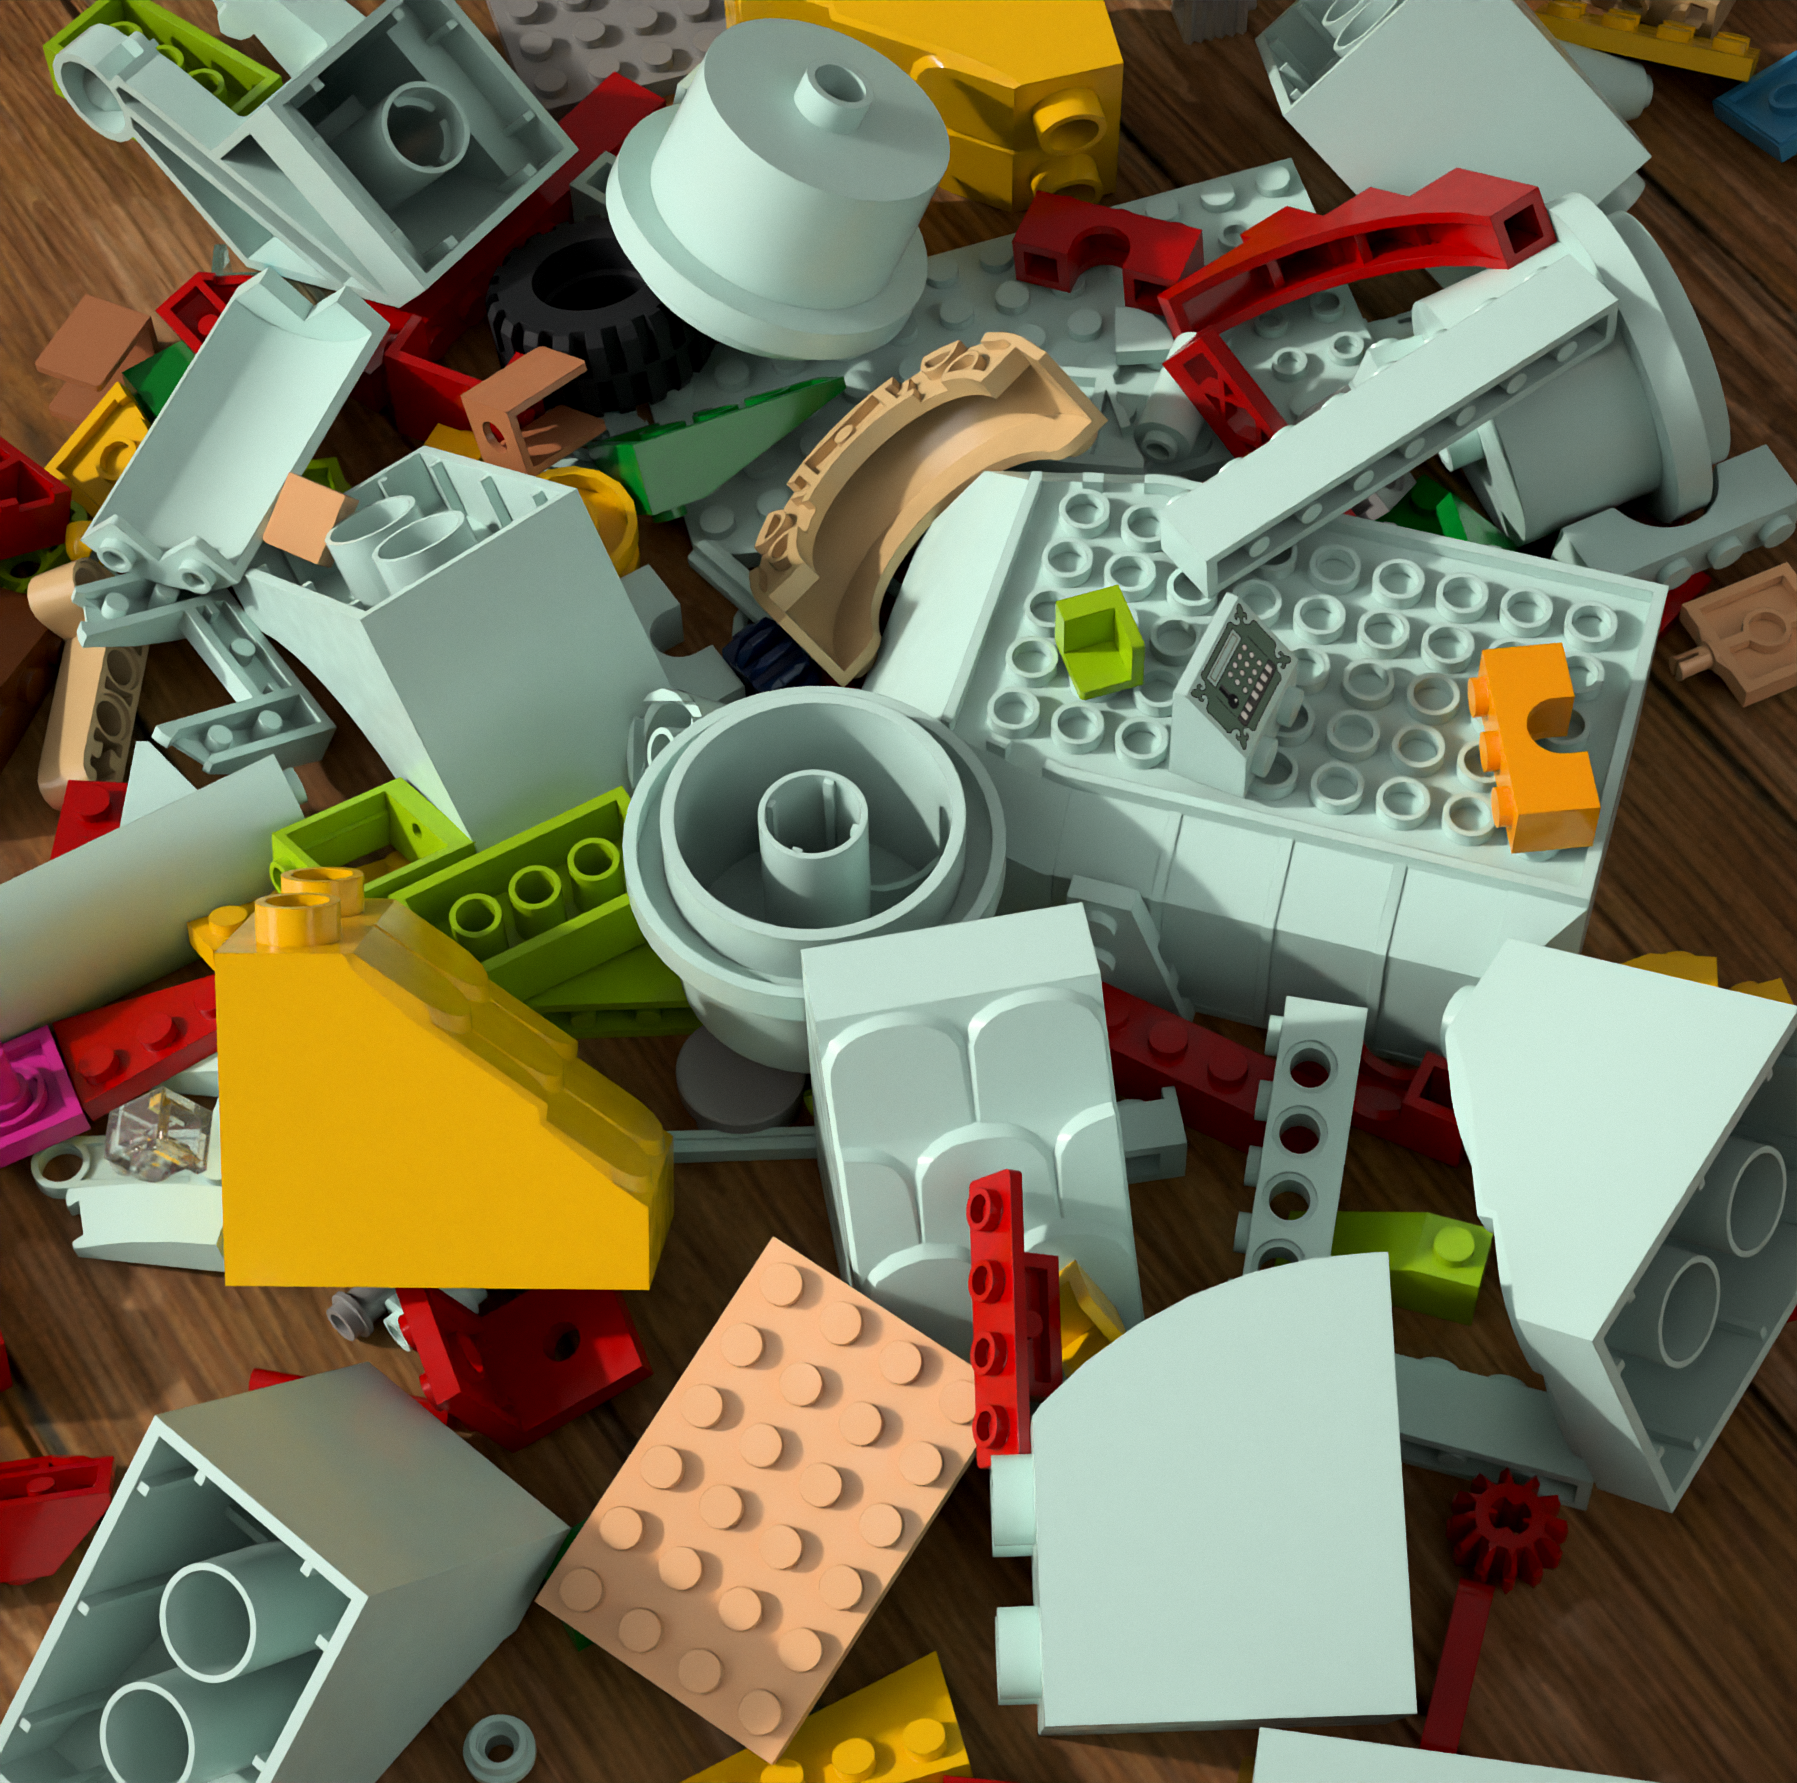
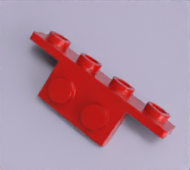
[966,1169,1063,1469]

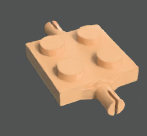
[1668,562,1797,708]

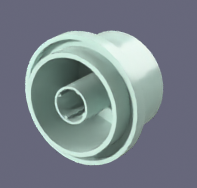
[606,18,950,361]
[1412,192,1731,547]
[622,686,1006,1074]

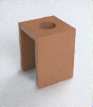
[35,293,160,425]
[460,346,607,476]

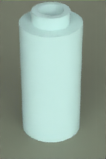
[1133,332,1205,464]

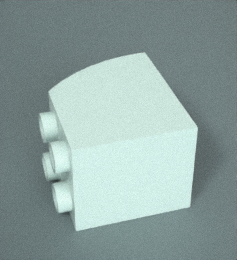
[989,1252,1417,1736]

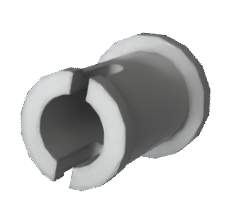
[326,1287,396,1341]

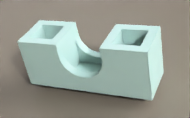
[620,564,746,705]

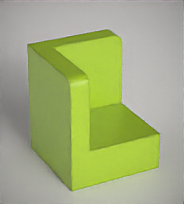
[1055,584,1145,700]

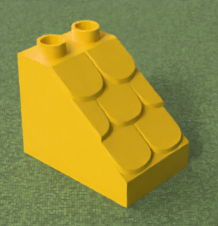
[724,0,1124,213]
[214,867,674,1290]

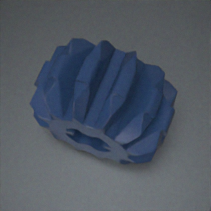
[722,617,822,697]

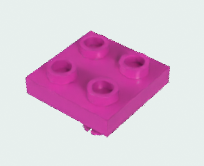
[0,1025,91,1168]

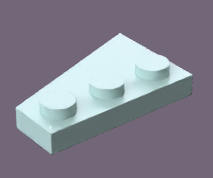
[1066,874,1196,1022]

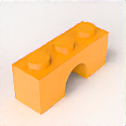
[1468,642,1601,854]

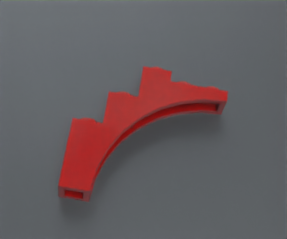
[1157,167,1557,340]

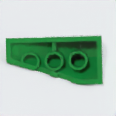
[587,376,847,523]

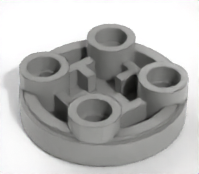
[676,1025,808,1134]

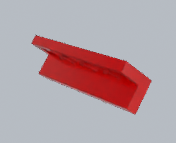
[1162,324,1357,517]

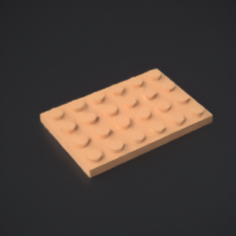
[534,1236,977,1765]

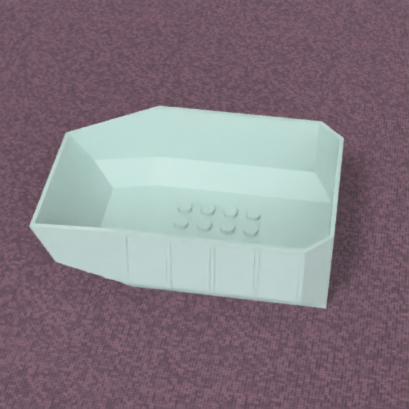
[862,471,1669,1066]

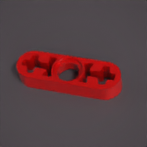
[1419,1577,1495,1754]

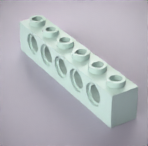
[1228,996,1368,1281]

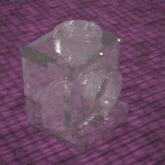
[103,1086,213,1183]

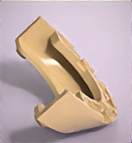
[749,332,1108,687]

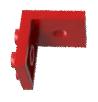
[395,1288,654,1453]

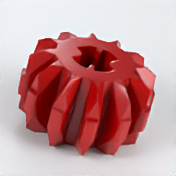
[1445,1467,1569,1595]

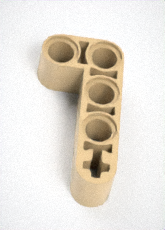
[27,558,150,811]

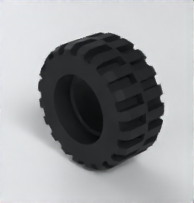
[485,214,716,418]

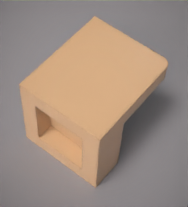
[263,472,359,568]

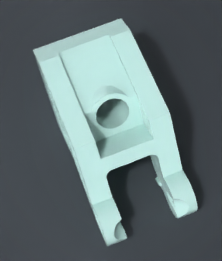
[52,0,579,308]

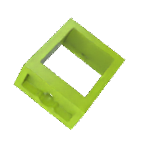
[269,777,476,898]

